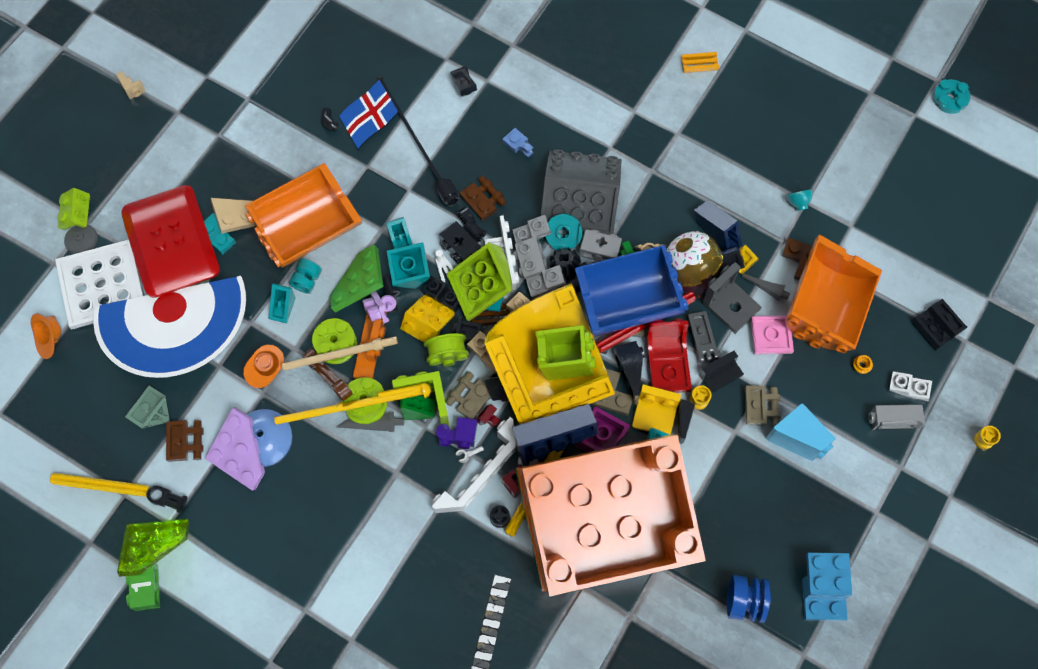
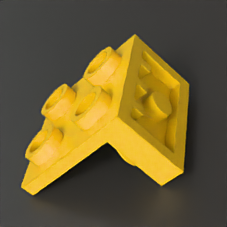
[632,385,681,435]

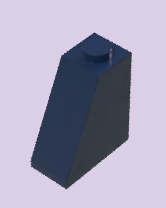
[694,200,742,251]

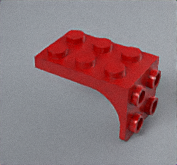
[646,319,692,393]

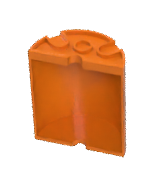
[245,163,362,268]
[785,235,882,353]

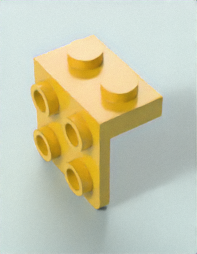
[400,295,455,343]

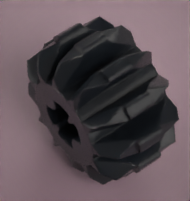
[549,247,581,278]

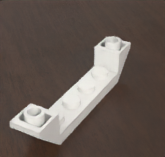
[432,417,516,513]

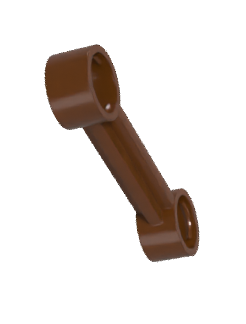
[301,348,353,402]

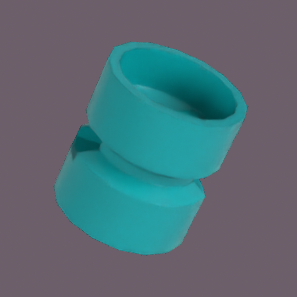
[288,259,322,294]

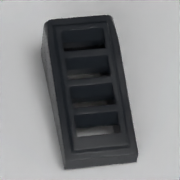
[678,399,695,444]

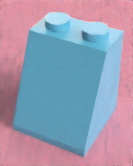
[766,403,836,461]

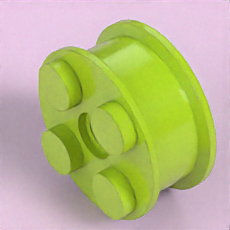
[312,318,357,364]
[424,334,469,367]
[342,377,387,424]

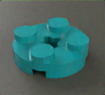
[933,79,970,114]
[545,213,582,251]

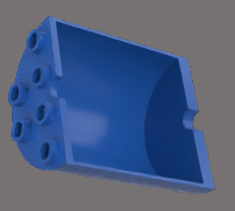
[575,245,688,337]

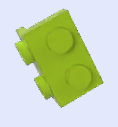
[57,188,90,230]

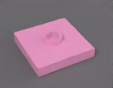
[751,316,794,355]

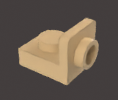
[116,71,146,99]

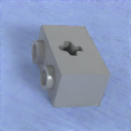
[579,229,622,262]

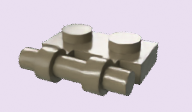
[446,372,491,419]
[745,386,781,426]

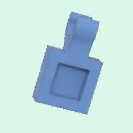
[502,128,533,158]

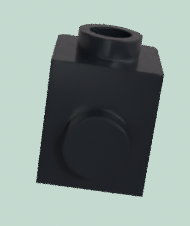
[450,66,477,97]
[453,317,482,343]

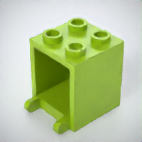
[536,325,596,381]

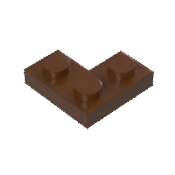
[781,238,812,280]

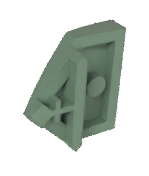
[125,385,170,429]

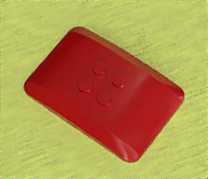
[121,185,220,298]

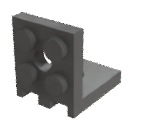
[702,262,762,334]

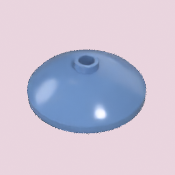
[247,409,293,467]

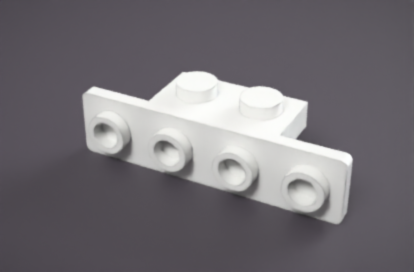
[484,215,519,290]

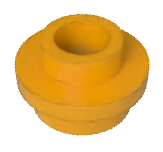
[853,355,873,374]

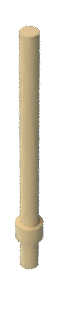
[282,336,398,371]

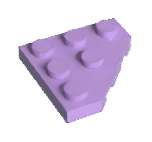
[205,407,265,491]

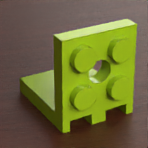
[392,371,449,426]

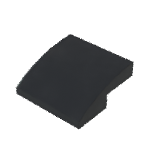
[911,299,968,350]

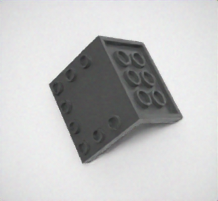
[541,149,622,235]

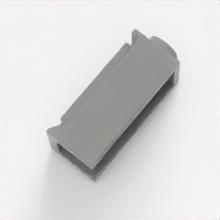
[869,405,925,430]

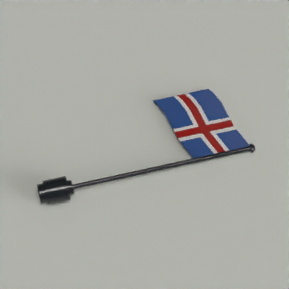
[339,76,460,207]

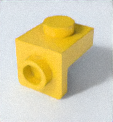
[739,245,759,274]

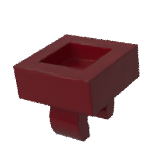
[476,404,500,427]

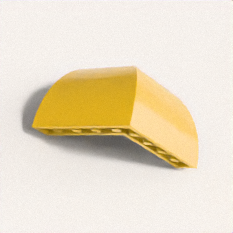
[484,283,615,424]

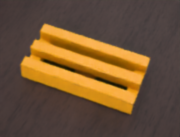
[681,52,719,73]

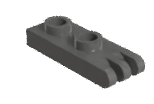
[687,311,719,363]

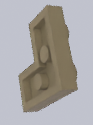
[591,369,633,416]

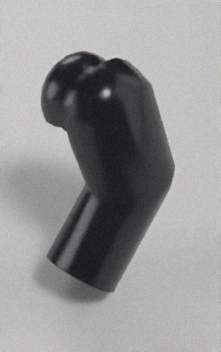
[321,108,339,132]

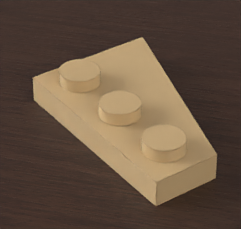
[211,198,255,234]

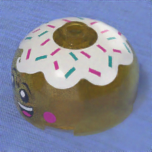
[666,231,723,287]

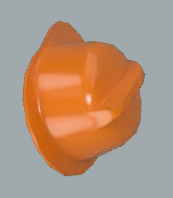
[31,313,61,359]
[243,345,284,388]

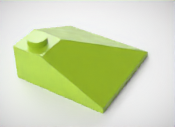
[447,242,513,321]

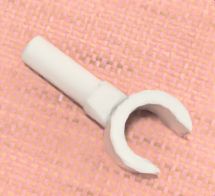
[456,446,484,463]

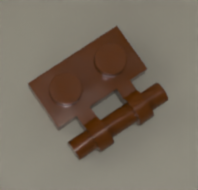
[459,176,507,222]
[166,420,204,462]

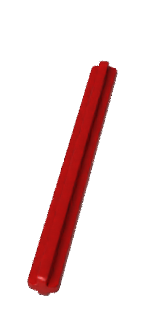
[596,291,696,353]

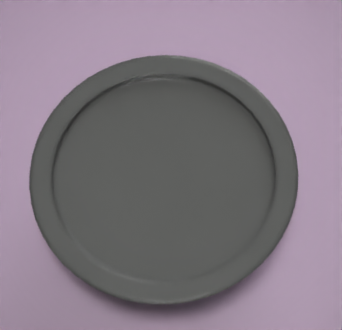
[64,225,98,254]

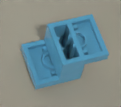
[802,553,852,621]

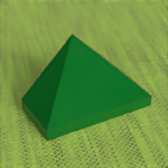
[400,395,435,420]

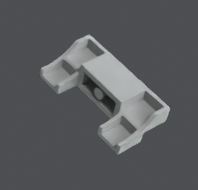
[512,215,566,300]

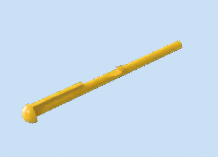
[274,383,431,425]

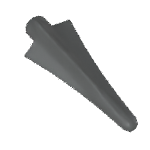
[741,274,791,301]

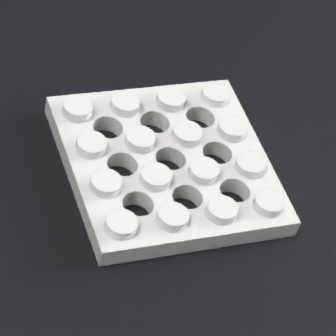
[55,240,144,330]

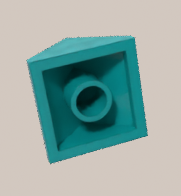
[387,242,430,289]

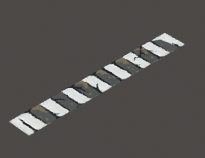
[472,575,511,669]

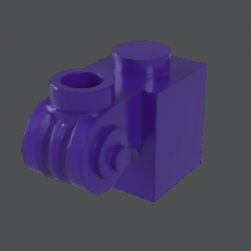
[436,417,478,449]

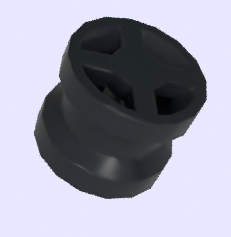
[490,505,510,528]

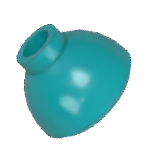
[787,189,813,211]

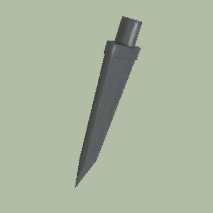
[336,412,404,432]

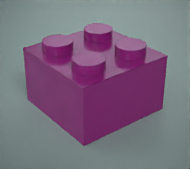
[575,406,630,453]

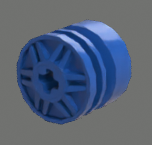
[727,575,771,623]

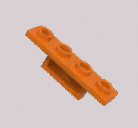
[353,312,387,379]

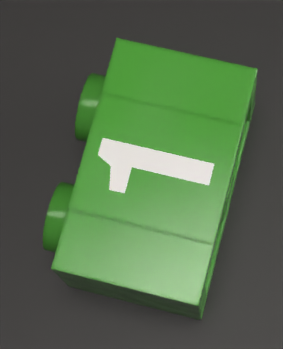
[126,563,160,611]

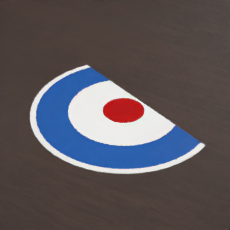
[93,276,246,378]

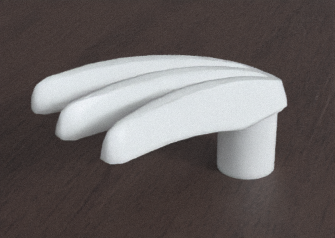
[435,250,453,282]

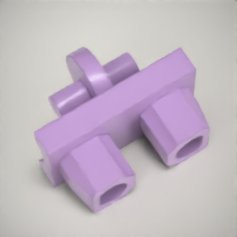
[362,291,396,323]

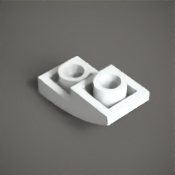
[889,372,932,401]

